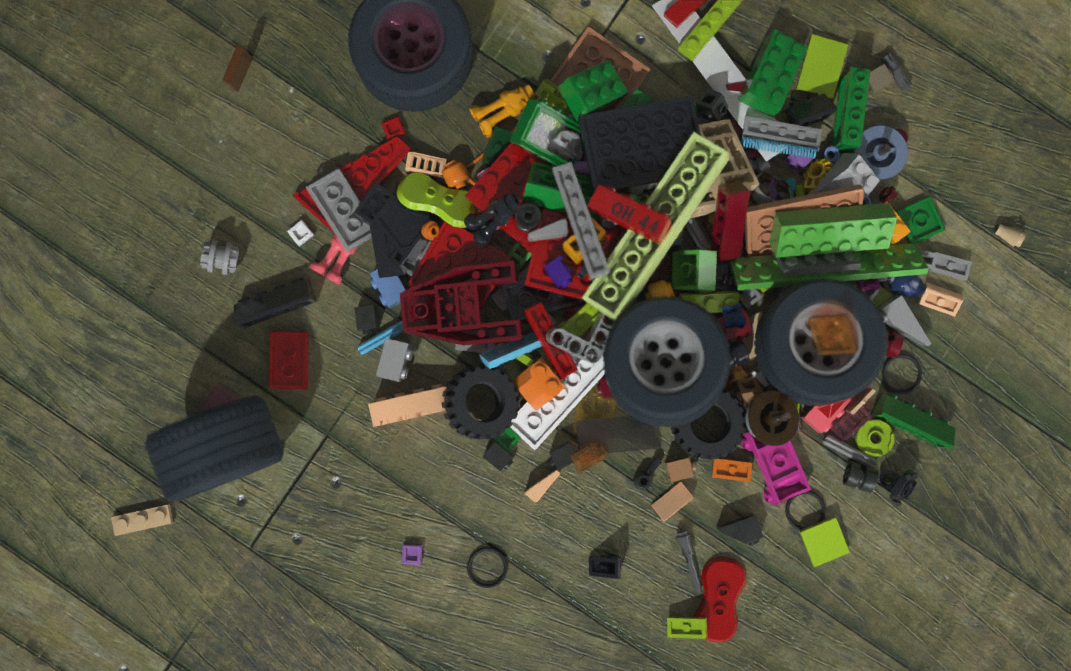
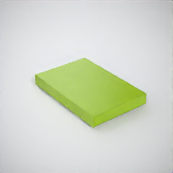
[795,34,848,100]

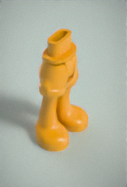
[469,84,536,138]

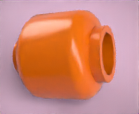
[442,160,470,189]

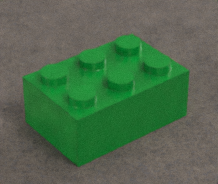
[557,60,629,122]

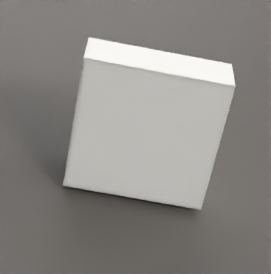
[287,220,314,247]

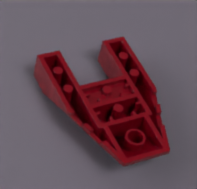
[400,261,524,345]

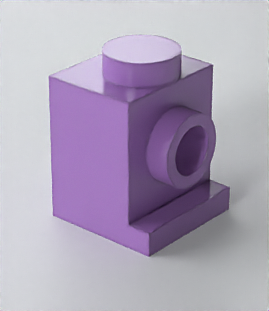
[783,148,813,175]

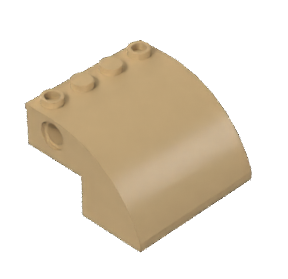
[659,119,759,219]

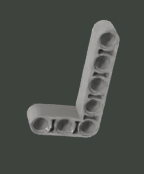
[546,311,615,363]

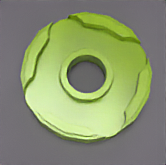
[855,419,894,457]

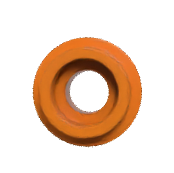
[421,221,440,240]

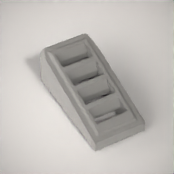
[528,218,568,242]

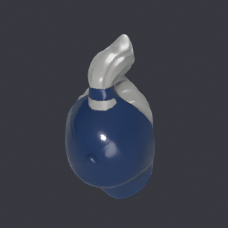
[877,275,924,298]

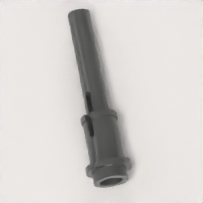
[675,530,702,593]

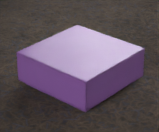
[402,544,423,565]

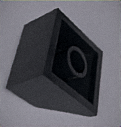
[785,93,837,127]

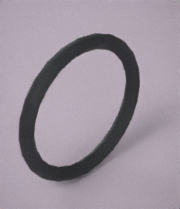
[882,354,922,394]
[785,491,826,530]
[467,547,508,588]

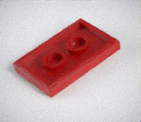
[268,331,309,389]

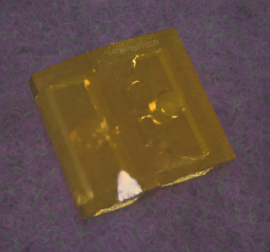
[572,396,617,439]

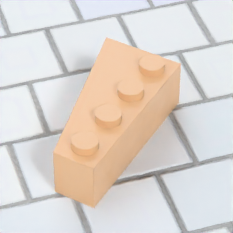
[368,384,448,427]

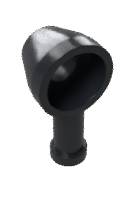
[633,457,662,490]

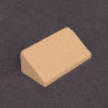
[918,283,963,316]
[651,481,694,521]

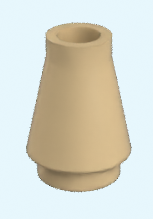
[995,224,1027,248]

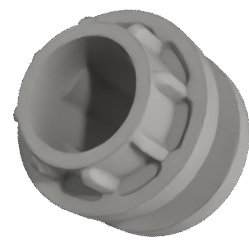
[200,239,239,275]

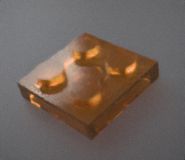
[808,313,859,355]

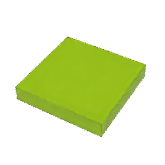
[799,516,850,567]

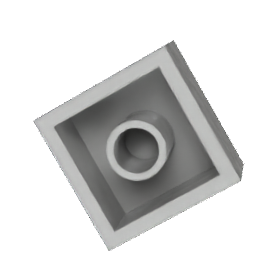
[376,338,414,382]

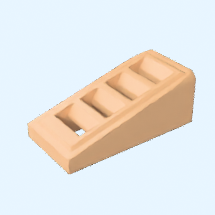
[405,151,447,178]
[524,469,560,502]

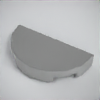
[551,130,583,160]

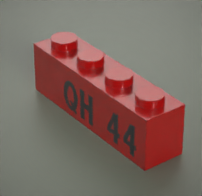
[587,185,672,245]

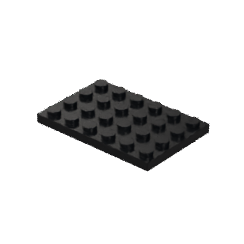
[578,96,701,194]

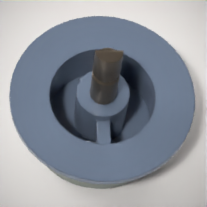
[854,126,908,179]

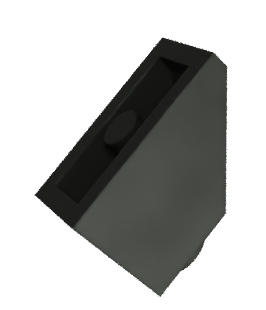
[716,514,764,545]

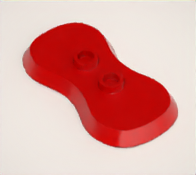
[694,557,747,643]

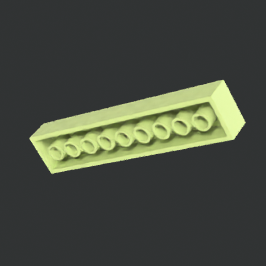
[582,132,729,321]

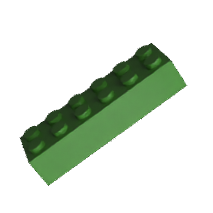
[770,203,897,258]

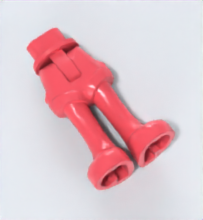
[309,234,357,285]

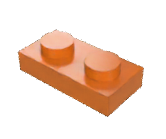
[711,458,753,482]

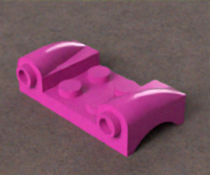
[741,431,811,505]

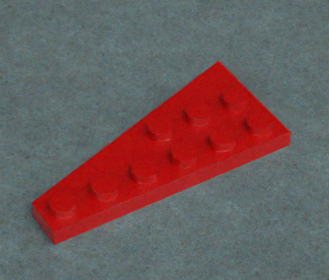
[292,137,412,234]

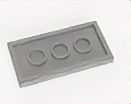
[306,168,372,252]

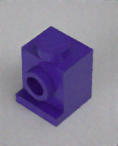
[544,256,573,288]

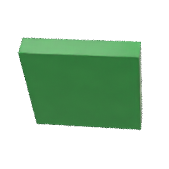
[895,196,946,244]

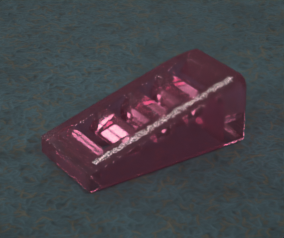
[830,405,873,442]

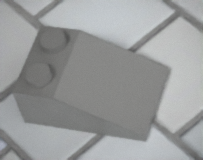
[811,153,880,199]

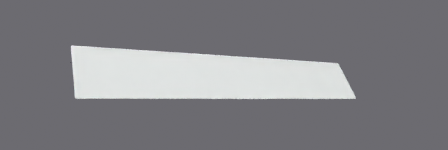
[652,0,787,161]

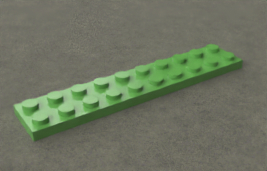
[729,243,929,290]

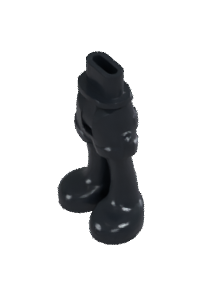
[464,192,521,247]

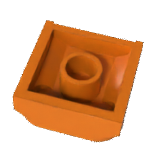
[513,357,566,411]

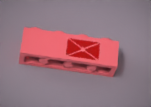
[801,395,858,433]

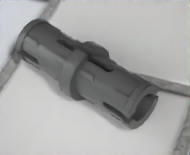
[881,53,912,91]

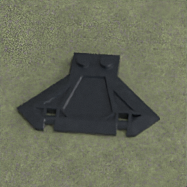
[353,182,440,278]

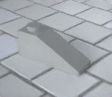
[877,295,931,346]

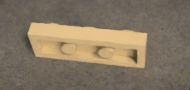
[111,504,174,536]

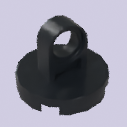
[879,470,919,507]

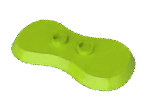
[397,172,480,228]

